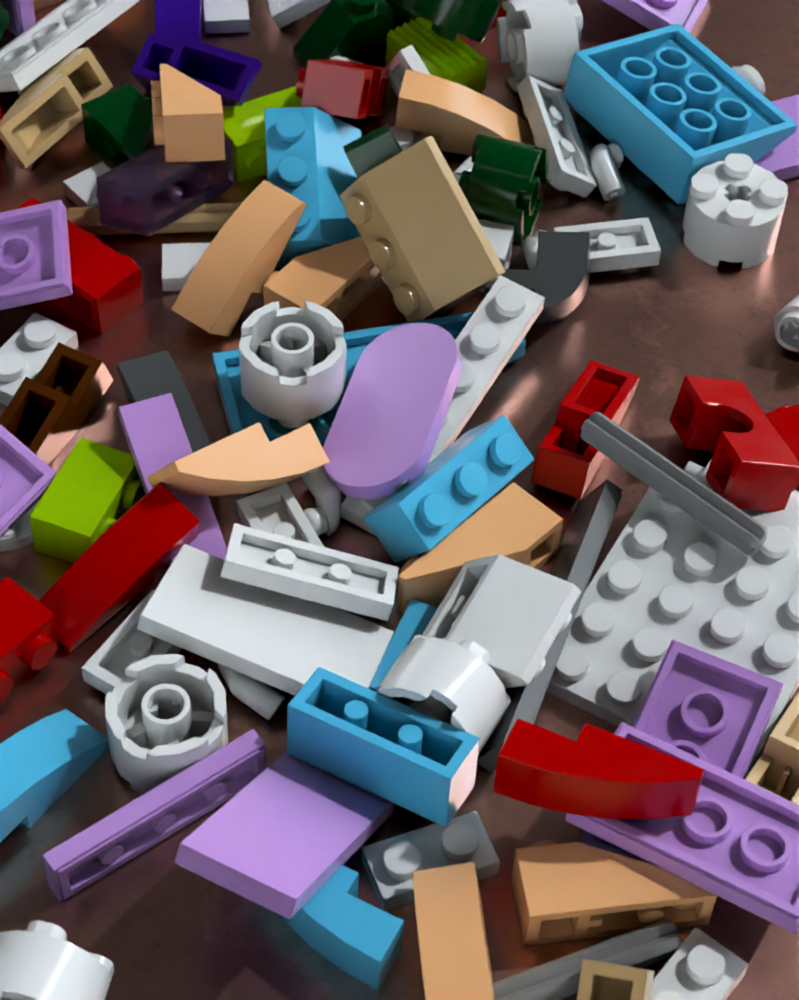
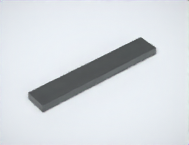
[477,480,622,772]

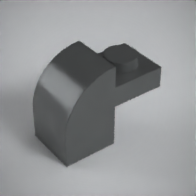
[484,231,591,324]

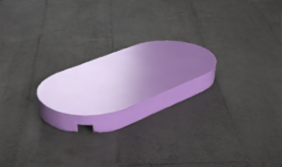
[323,322,463,499]

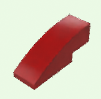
[530,360,640,500]
[39,482,200,654]
[493,718,705,819]

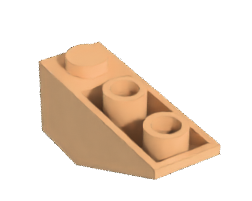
[151,64,225,163]
[397,482,563,613]

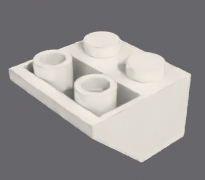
[422,554,582,688]

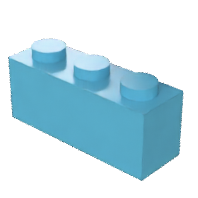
[363,415,535,563]
[287,667,480,827]

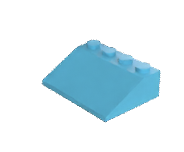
[564,23,798,205]

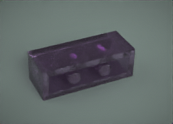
[96,139,234,237]

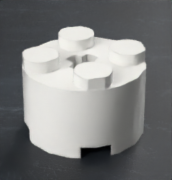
[497,0,583,92]
[682,153,788,269]
[238,301,347,428]
[376,635,511,755]
[105,654,228,795]
[0,920,114,1000]

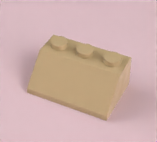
[339,136,506,322]

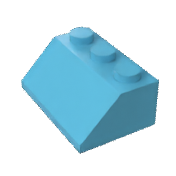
[265,107,361,268]

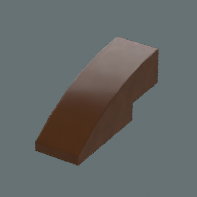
[0,342,113,465]

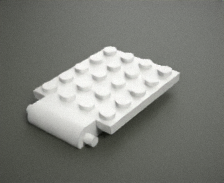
[546,460,799,780]

